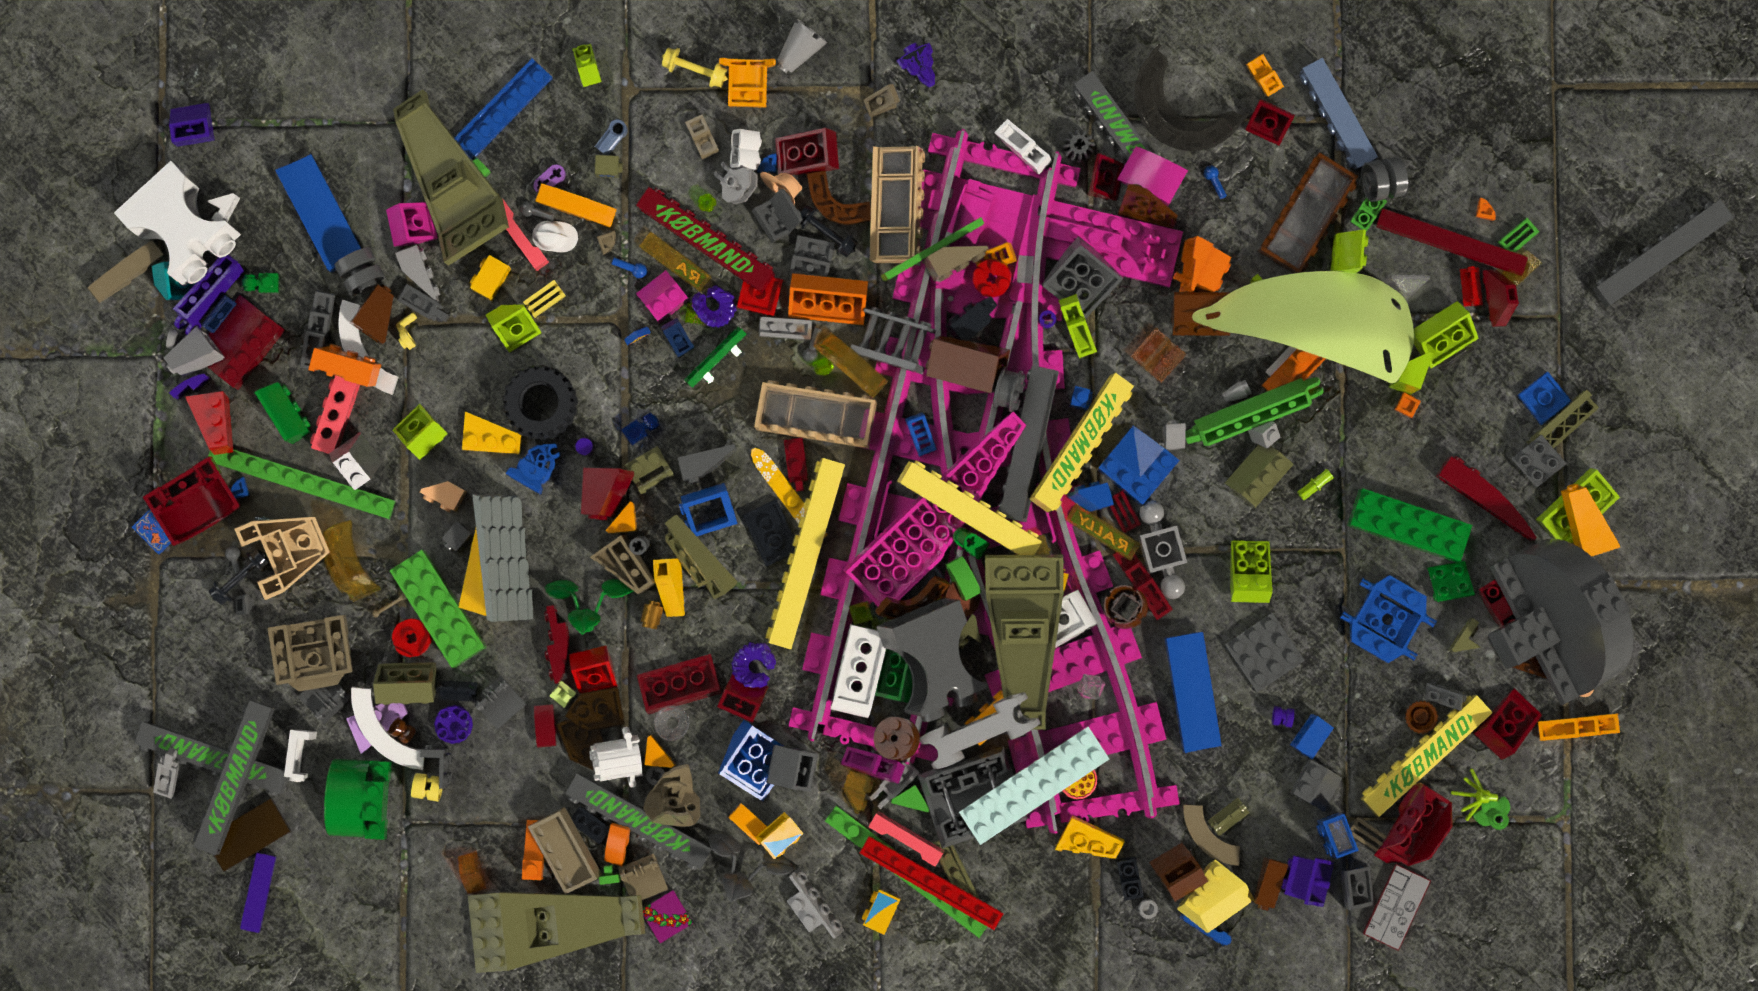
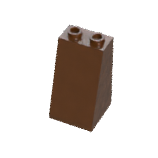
[925,336,1010,393]

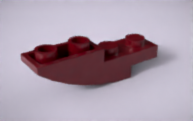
[544,605,570,684]

